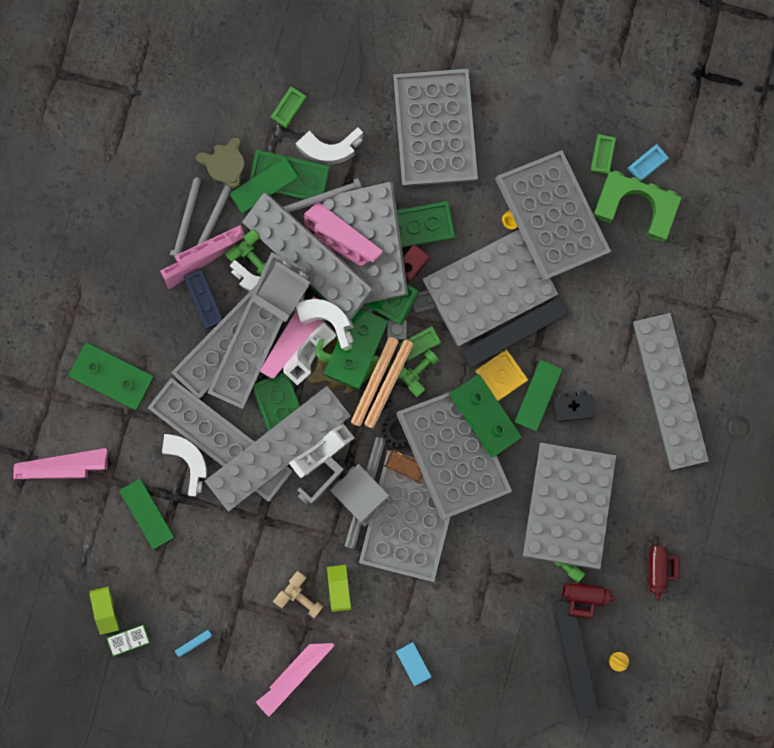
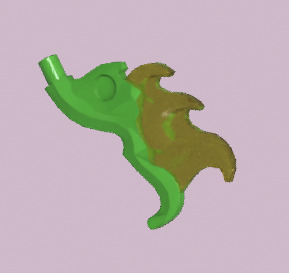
[306,340,392,393]

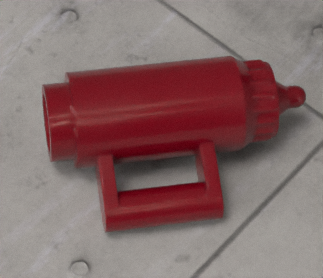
[648,546,680,600]
[562,582,616,619]

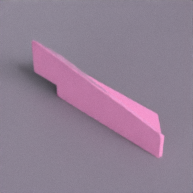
[304,203,382,266]
[160,225,245,289]
[260,296,322,378]
[14,448,107,479]
[256,643,335,717]

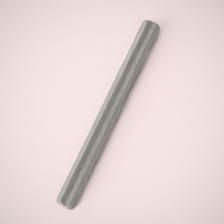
[345,437,385,549]

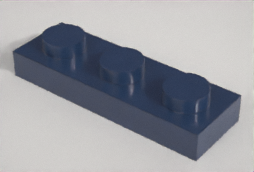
[184,269,222,330]

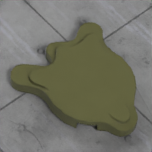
[196,138,245,188]

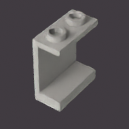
[252,260,311,322]
[297,456,344,505]
[330,464,393,527]

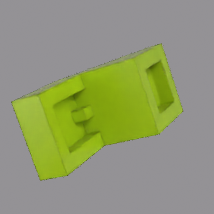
[327,565,351,612]
[90,586,119,635]

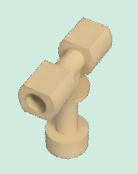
[273,571,324,618]

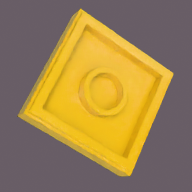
[475,349,528,401]

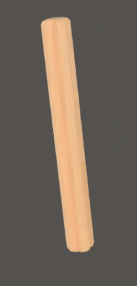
[351,337,398,427]
[364,340,413,429]

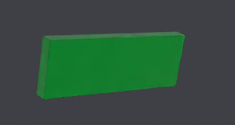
[229,157,298,213]
[514,360,562,432]
[119,479,175,550]

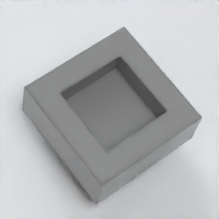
[387,320,407,340]

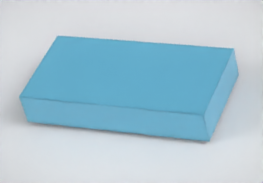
[627,144,669,180]
[175,629,213,657]
[396,642,431,686]

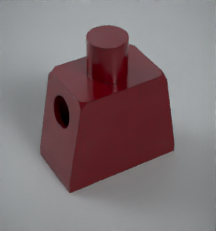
[403,244,432,281]

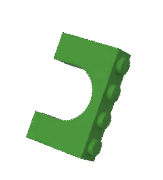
[593,171,681,243]

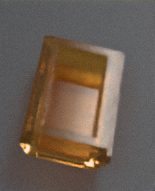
[384,449,423,483]

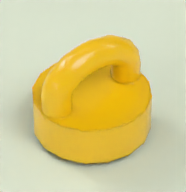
[502,210,518,230]
[609,652,629,672]

